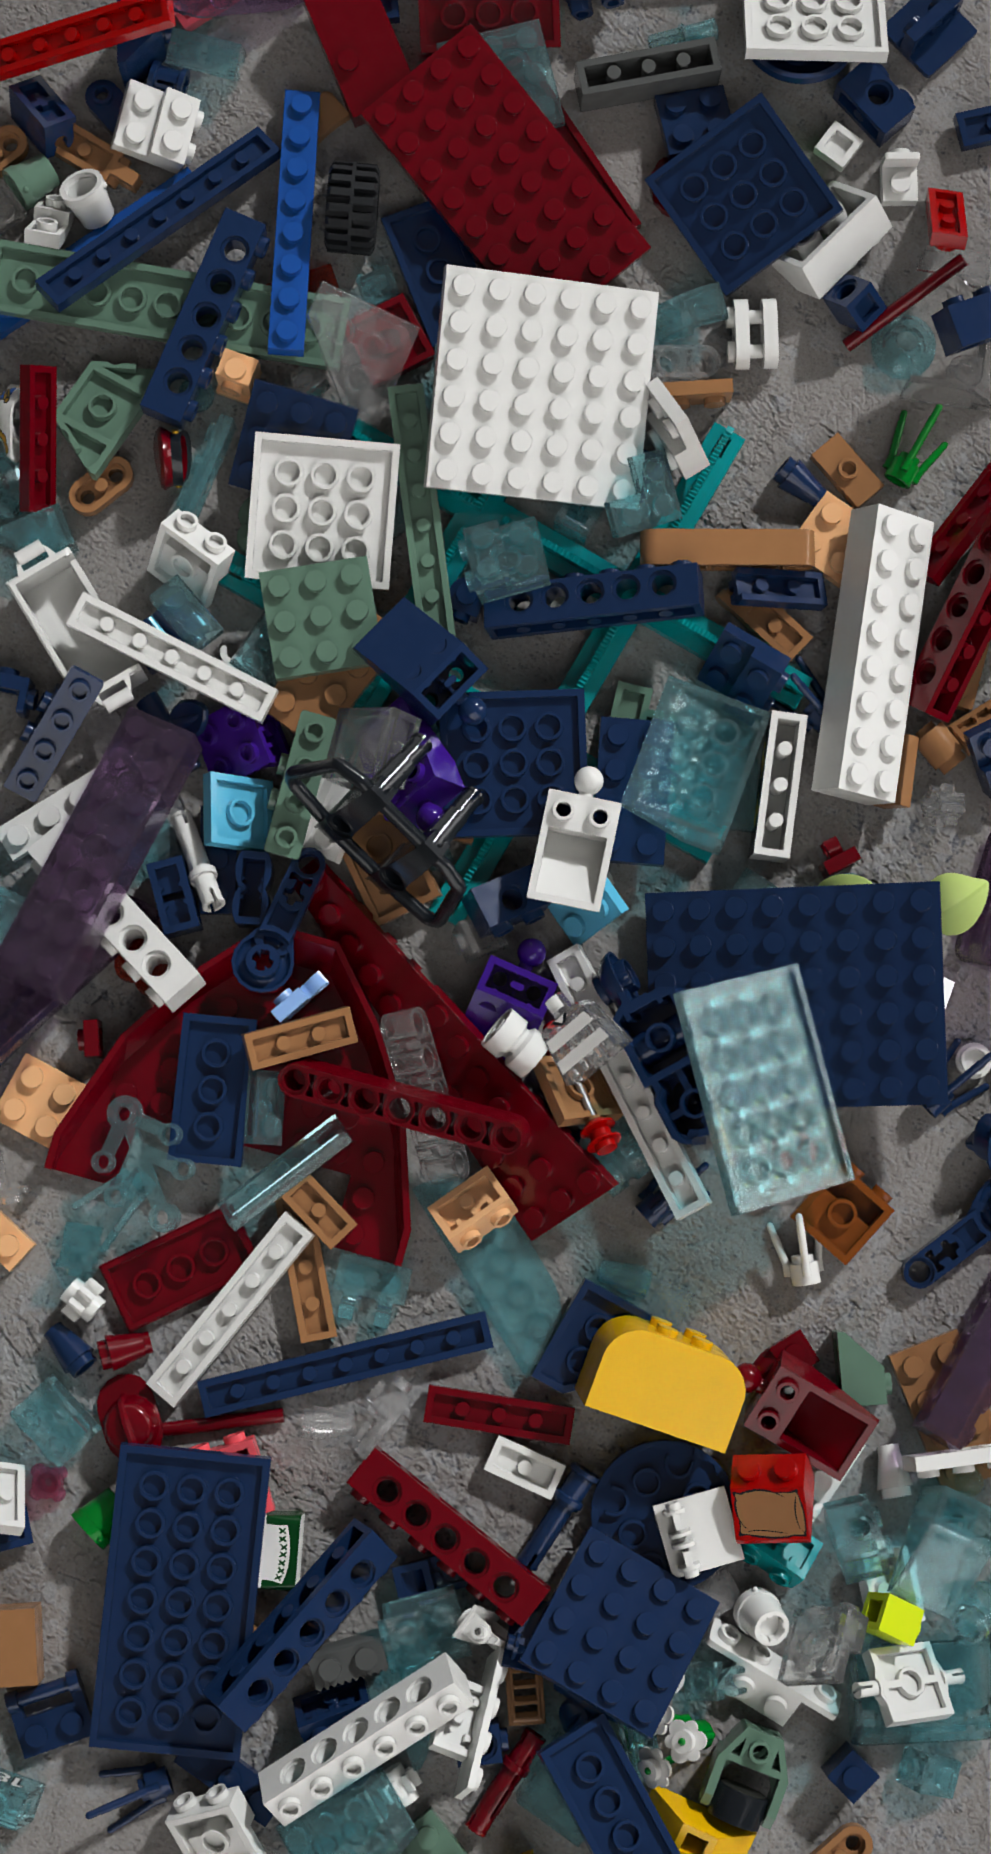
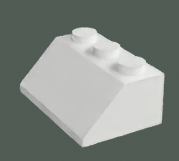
[772,180,893,300]

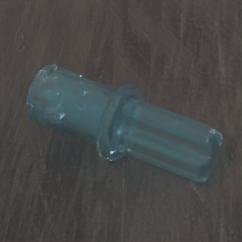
[648,18,719,48]

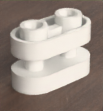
[725,298,779,370]

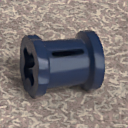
[147,60,190,94]

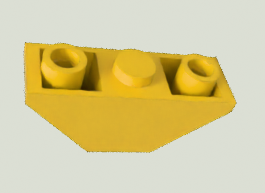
[648,1786,757,1854]

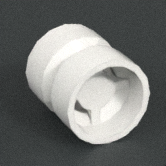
[481,1008,549,1078]

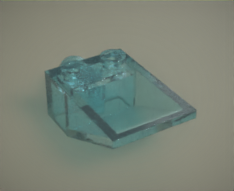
[887,1468,991,1620]

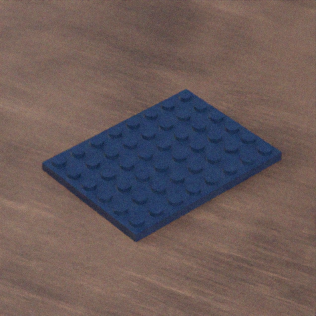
[645,881,949,1109]

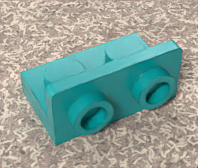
[741,1535,823,1588]

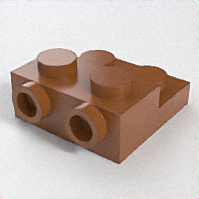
[790,1159,895,1265]

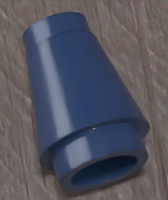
[772,456,827,507]
[44,1322,97,1378]

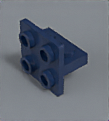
[886,0,977,78]

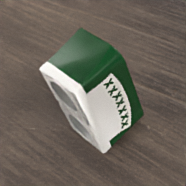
[258,1511,305,1592]

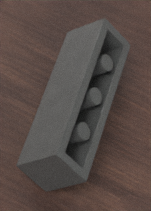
[574,36,722,112]

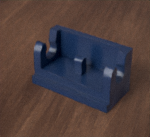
[9,75,76,159]

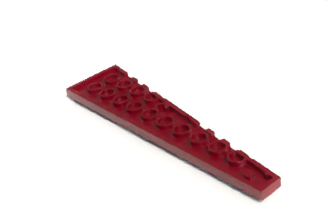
[291,859,619,1242]

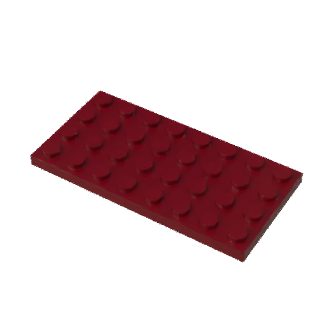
[360,23,651,285]

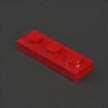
[925,187,968,252]

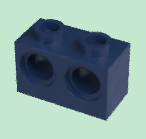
[146,855,204,939]

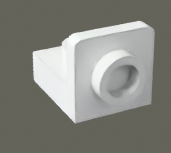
[880,148,920,206]

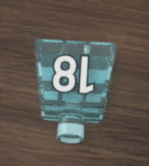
[0,1768,46,1830]

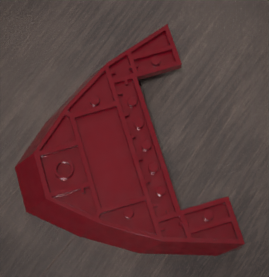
[44,931,411,1267]

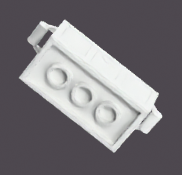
[6,539,148,716]

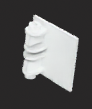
[653,1486,745,1579]

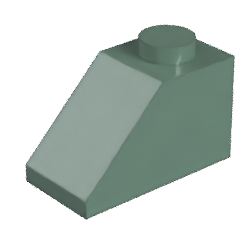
[832,1330,892,1406]

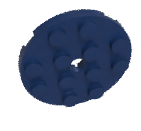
[590,1439,733,1586]

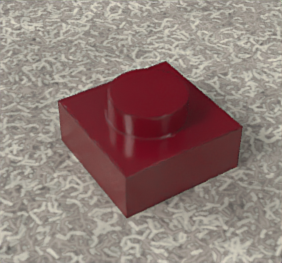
[77,1019,104,1059]

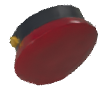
[153,426,192,490]

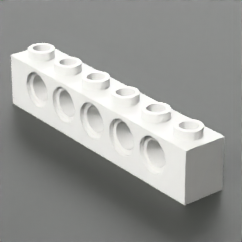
[27,822,206,1013]
[258,1652,474,1827]

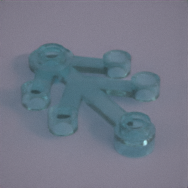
[91,1095,196,1233]

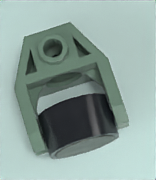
[698,1718,788,1832]

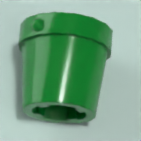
[71,1487,115,1550]

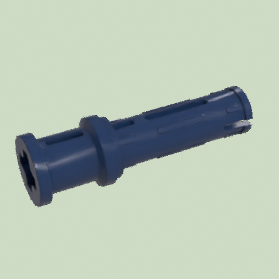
[517,1461,600,1571]

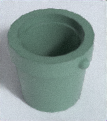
[2,153,60,211]

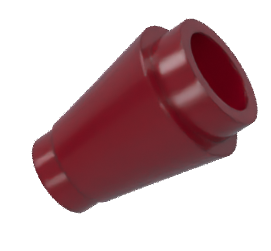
[96,1331,153,1372]

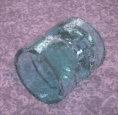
[593,1130,651,1198]

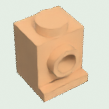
[215,348,262,405]

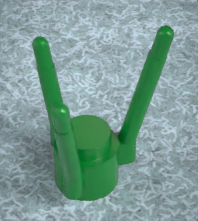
[882,404,948,489]

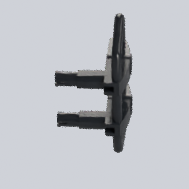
[285,732,484,928]

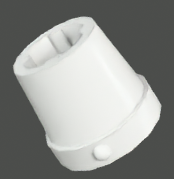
[59,169,114,229]
[733,1587,789,1646]

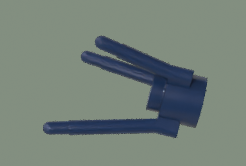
[771,655,825,733]
[922,1038,991,1118]
[635,1162,710,1228]
[85,1761,174,1833]

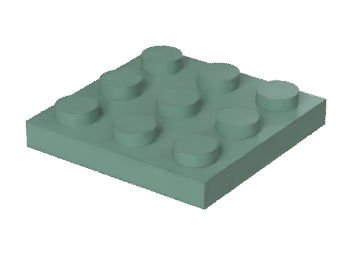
[259,556,378,682]

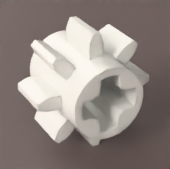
[60,1277,106,1323]
[373,1762,423,1811]

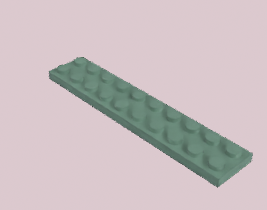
[0,239,351,372]

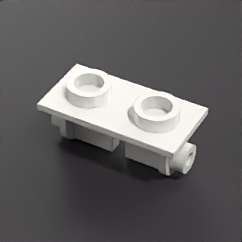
[452,1605,508,1650]

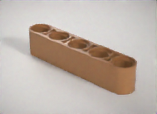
[640,528,815,571]

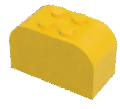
[575,1315,746,1454]

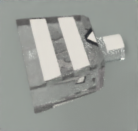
[542,991,633,1086]

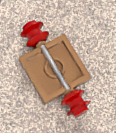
[533,1020,623,1156]

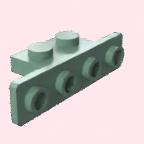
[264,710,336,860]

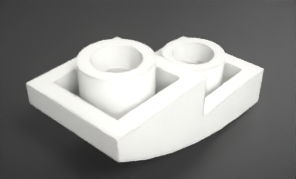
[24,195,75,249]

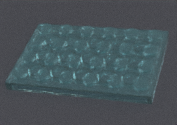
[673,963,855,1216]

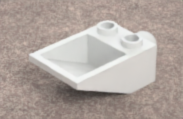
[526,766,622,913]

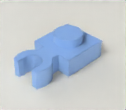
[270,971,330,1023]

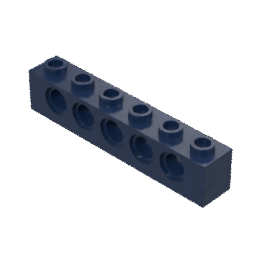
[140,207,270,430]
[483,560,705,640]
[201,1518,398,1733]

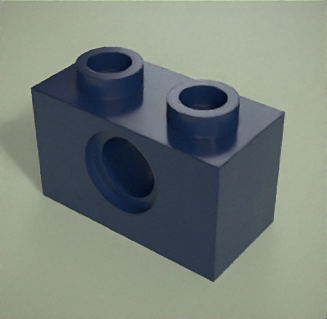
[832,62,916,148]
[462,863,551,939]

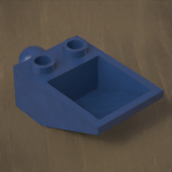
[352,597,489,727]

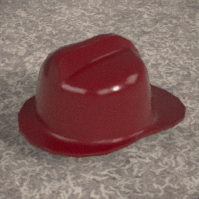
[97,1373,164,1458]

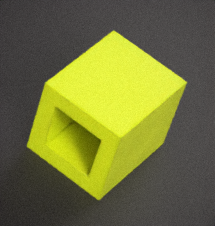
[857,1592,925,1647]

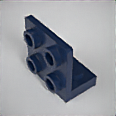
[292,1676,371,1743]

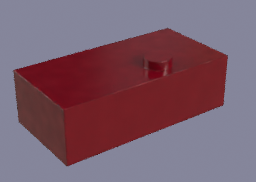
[301,0,411,128]

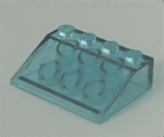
[621,676,771,855]

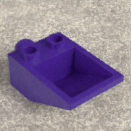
[355,697,465,832]
[465,938,558,1060]

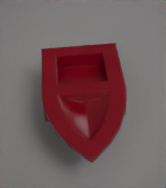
[753,1328,820,1379]

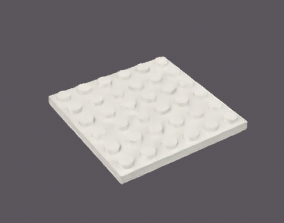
[424,264,659,511]

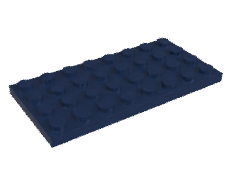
[89,1442,272,1761]

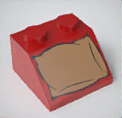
[730,1453,815,1544]

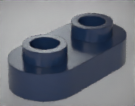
[85,79,124,137]

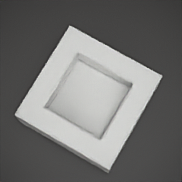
[813,120,864,173]

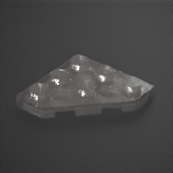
[307,281,421,427]

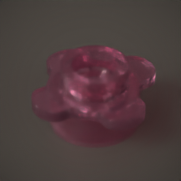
[29,1463,68,1502]

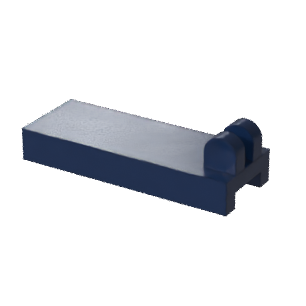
[728,566,828,611]

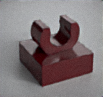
[818,836,861,880]

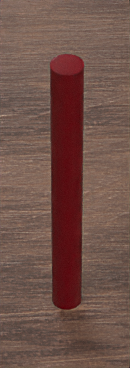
[842,254,968,352]
[162,1407,285,1437]

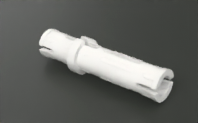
[170,809,225,913]

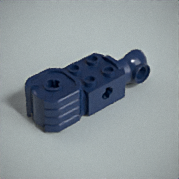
[592,951,749,1146]

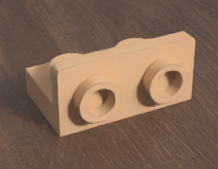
[427,1166,518,1253]

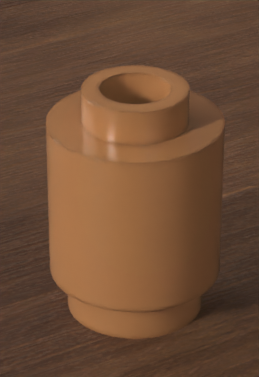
[915,721,966,775]

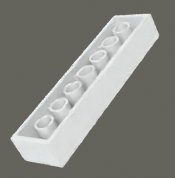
[811,503,934,805]

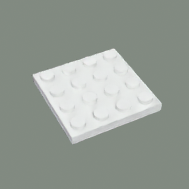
[742,0,889,63]
[244,431,400,590]

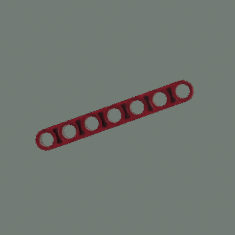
[278,1057,530,1155]

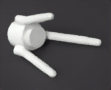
[766,1213,824,1287]

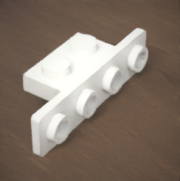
[705,1618,842,1727]
[427,1647,508,1800]

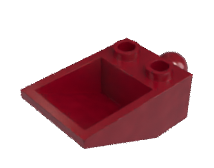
[737,1350,879,1481]

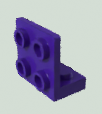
[196,706,290,777]

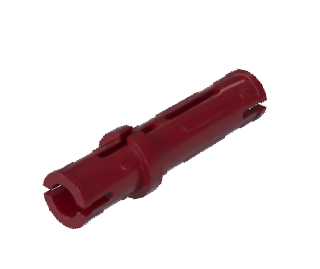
[465,1727,546,1837]

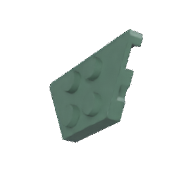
[56,361,155,481]

